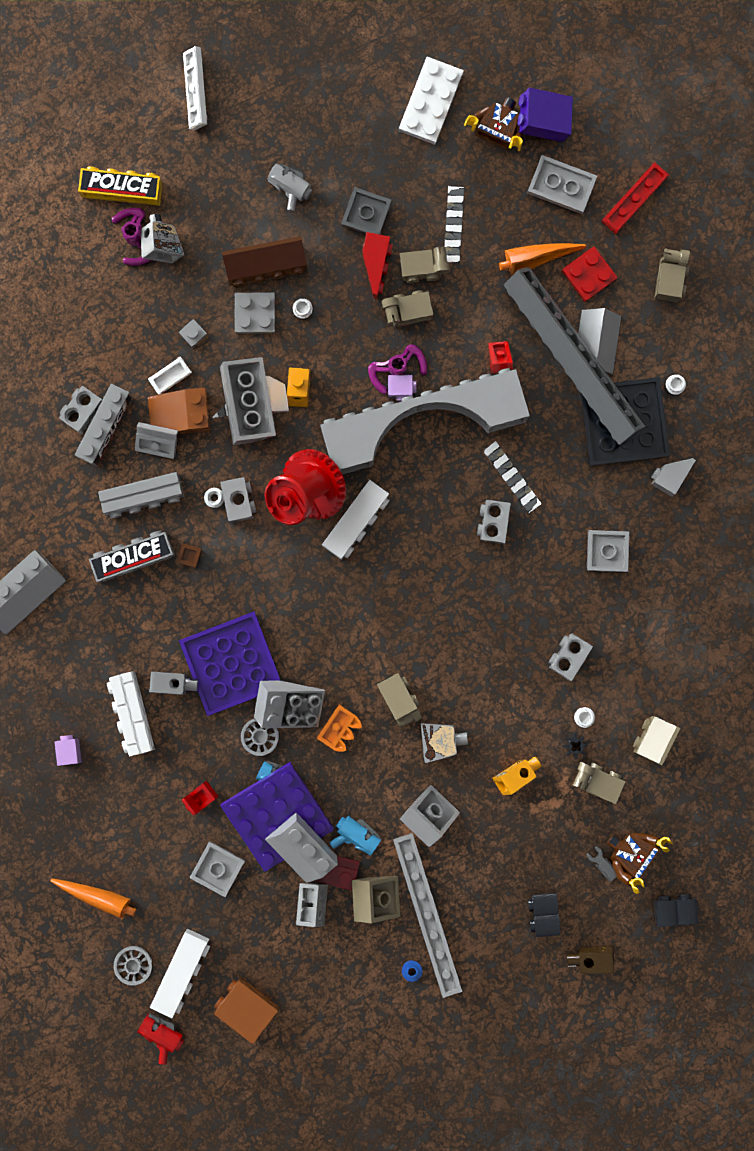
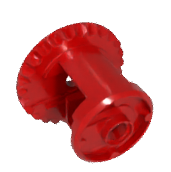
[265,449,346,526]

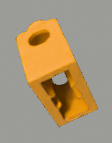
[287,368,311,408]
[492,757,541,795]

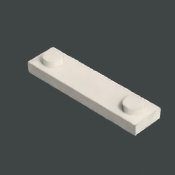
[183,46,207,130]

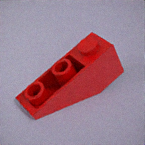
[362,232,393,299]

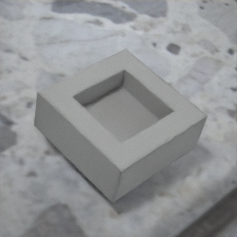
[179,319,207,348]

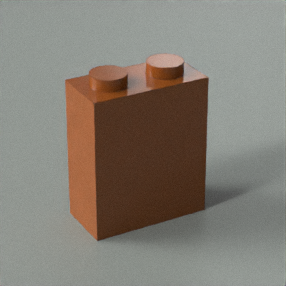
[214,977,279,1044]

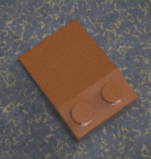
[148,388,211,434]

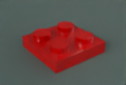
[561,247,618,302]

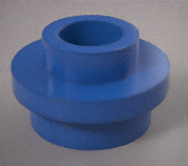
[402,960,422,982]

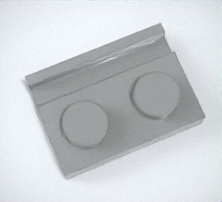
[135,422,178,459]

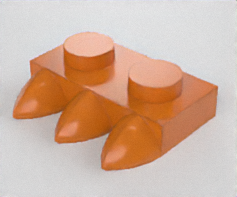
[317,704,362,752]

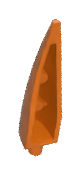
[499,243,586,275]
[50,878,137,919]

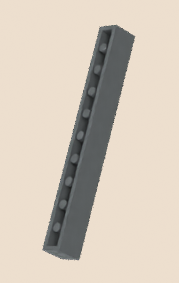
[504,267,645,445]

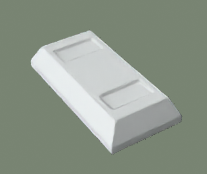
[148,357,192,395]

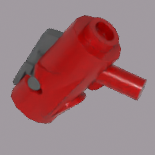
[137,1013,184,1065]

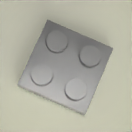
[235,293,275,334]
[587,530,629,572]
[190,841,245,897]

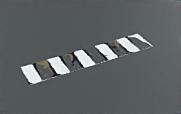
[445,186,464,263]
[483,441,541,513]

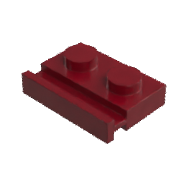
[314,855,360,891]

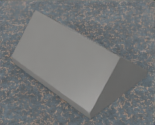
[578,308,621,375]

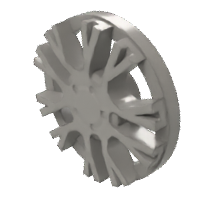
[241,718,279,756]
[114,946,152,985]

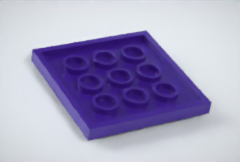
[179,612,281,716]
[221,762,334,872]

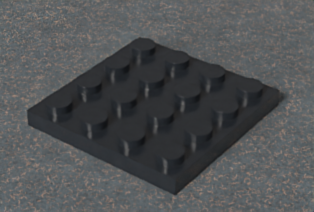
[580,377,670,467]

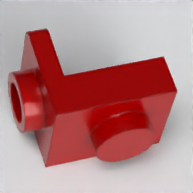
[182,780,219,816]

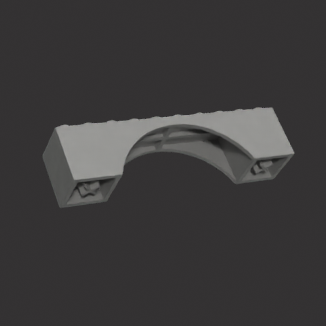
[320,368,530,474]

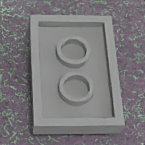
[527,155,597,214]

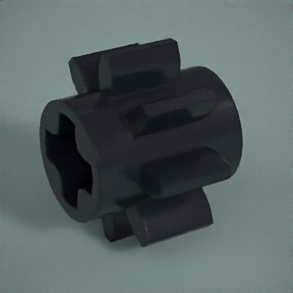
[562,733,588,759]

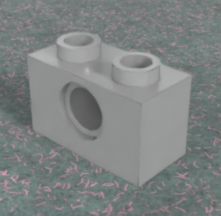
[220,477,256,523]

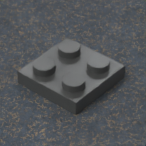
[341,187,392,235]

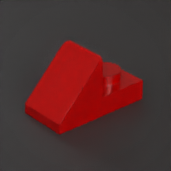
[488,341,513,374]

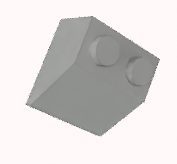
[400,785,460,847]

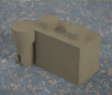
[400,247,450,284]
[654,248,690,302]
[382,290,433,327]
[377,673,423,729]
[572,762,625,804]

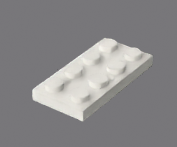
[399,57,464,145]

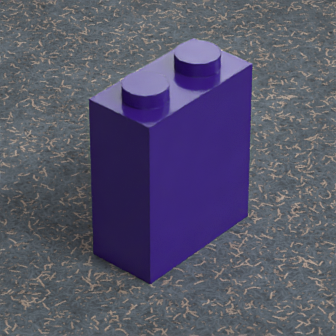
[518,87,573,142]

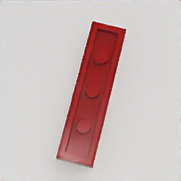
[602,162,669,234]

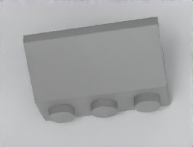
[266,812,338,883]

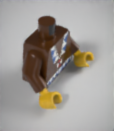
[464,98,524,151]
[607,833,673,894]

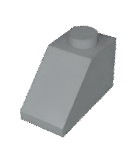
[651,458,696,497]

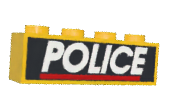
[78,167,163,206]

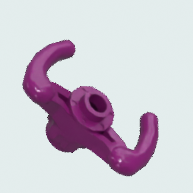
[112,207,151,266]
[368,344,427,394]

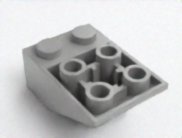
[254,681,325,728]

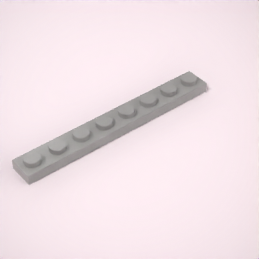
[393,833,462,998]

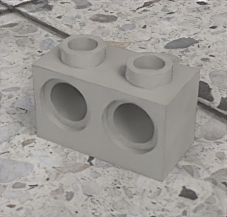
[59,386,102,435]
[477,500,510,545]
[548,634,593,681]
[296,883,328,927]

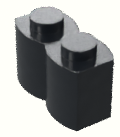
[528,892,561,937]
[653,893,699,927]

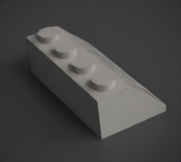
[220,357,276,445]
[0,550,66,635]

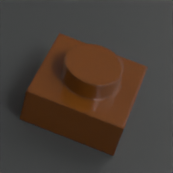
[176,543,202,568]

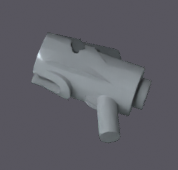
[267,163,312,212]

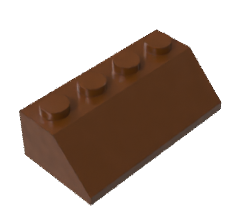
[222,236,308,287]

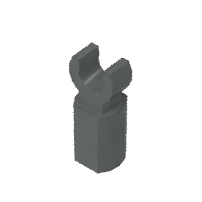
[586,846,616,882]

